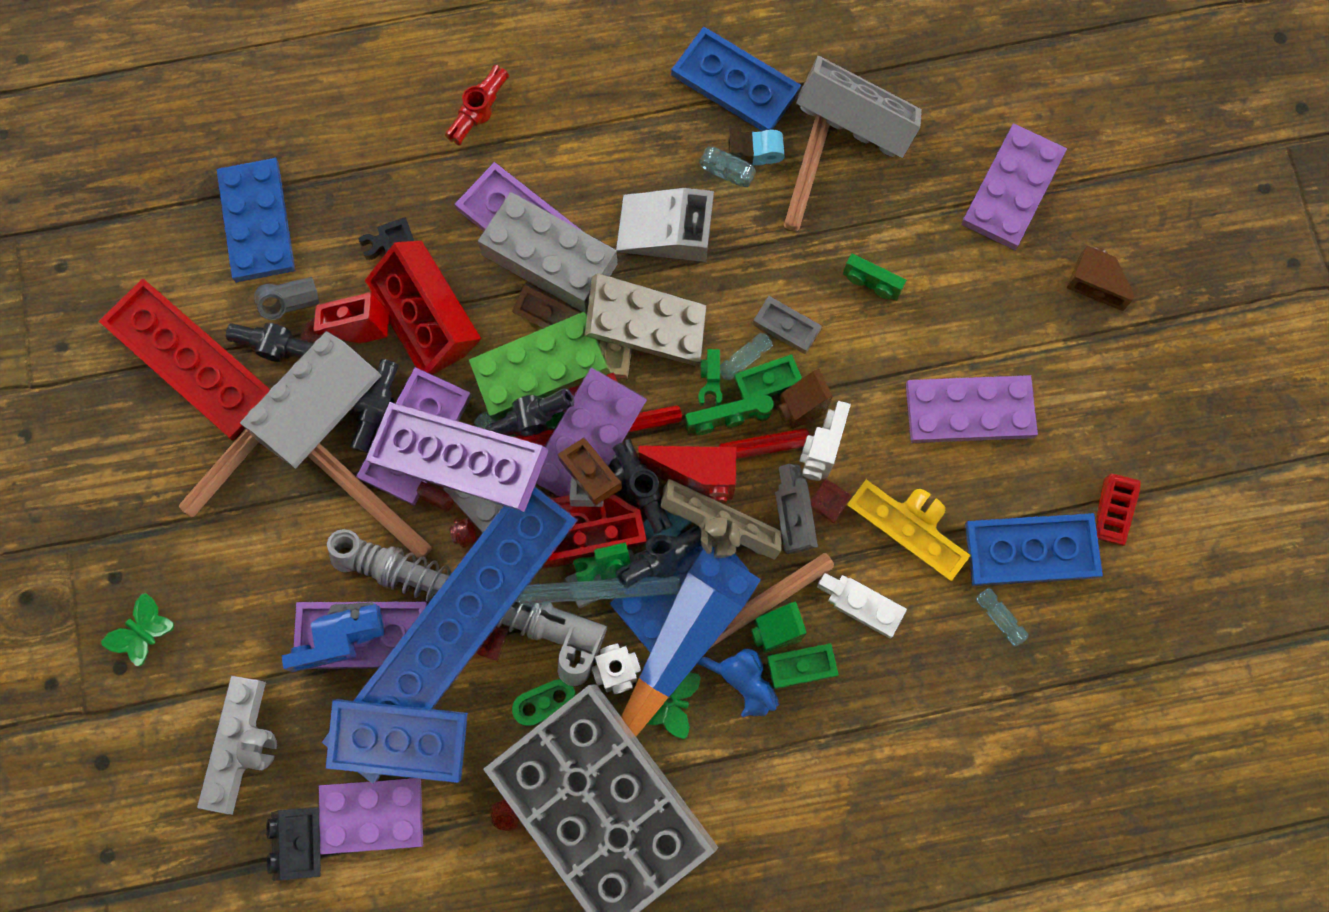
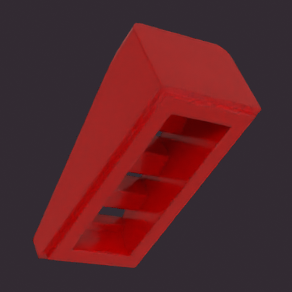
[1095,474,1141,546]

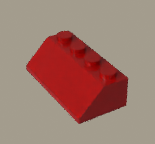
[365,240,481,375]

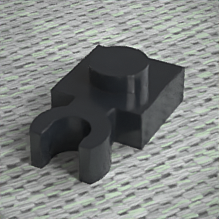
[358,217,414,260]

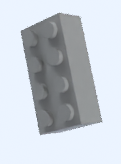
[478,192,618,313]

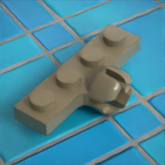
[661,479,781,560]

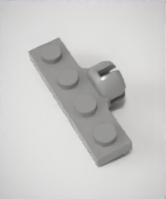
[197,676,277,815]

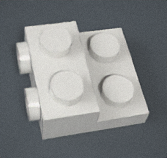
[800,401,851,481]

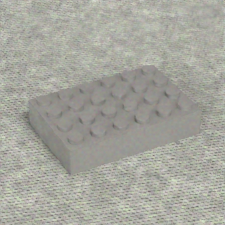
[484,685,719,912]

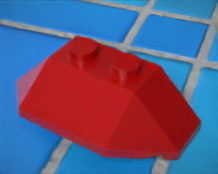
[542,495,647,568]

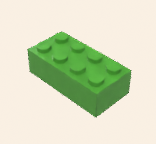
[469,311,611,422]

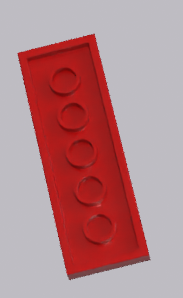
[98,278,270,441]

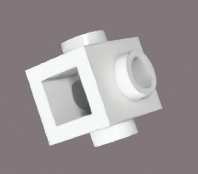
[591,644,641,694]

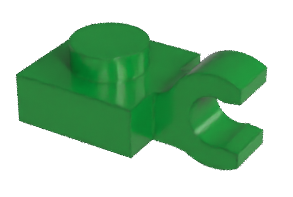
[698,349,722,406]
[573,542,631,585]

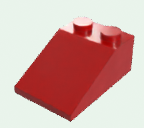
[638,446,736,504]

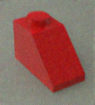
[314,292,389,344]

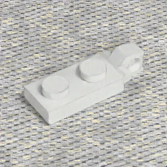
[817,573,907,639]

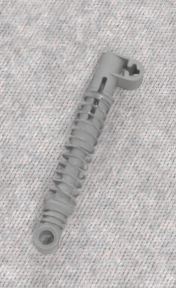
[327,529,607,686]

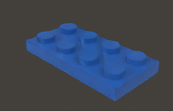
[671,26,802,131]
[217,158,295,283]
[965,513,1103,586]
[610,545,749,653]
[326,699,468,783]

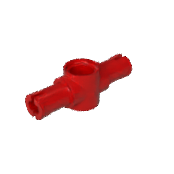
[445,65,509,146]

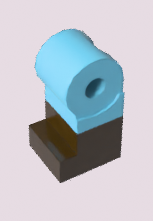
[728,128,785,166]

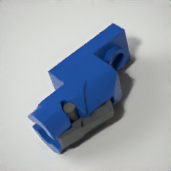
[282,602,385,672]

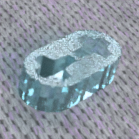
[699,147,756,187]

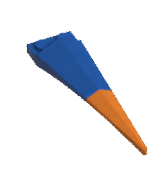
[621,548,761,736]

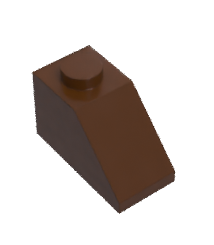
[1066,246,1135,311]
[777,369,833,429]

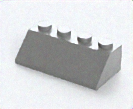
[796,56,922,158]
[240,331,381,469]

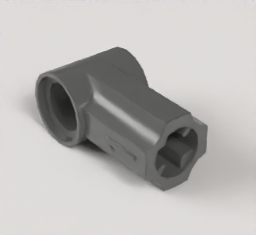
[254,277,319,320]

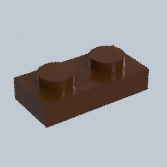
[512,283,581,328]
[558,437,622,506]

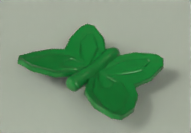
[101,593,174,666]
[647,672,701,739]

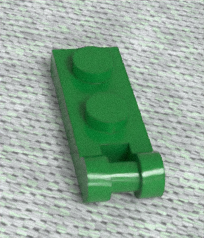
[685,395,774,435]

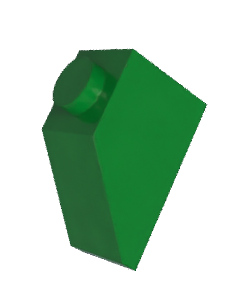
[751,601,807,653]

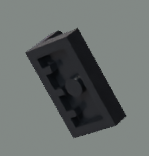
[266,807,321,881]

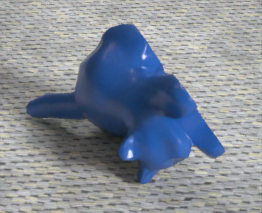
[697,649,780,717]

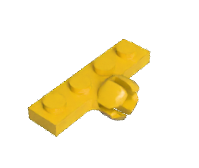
[847,479,971,581]

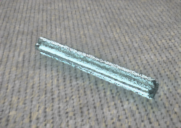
[519,576,681,604]

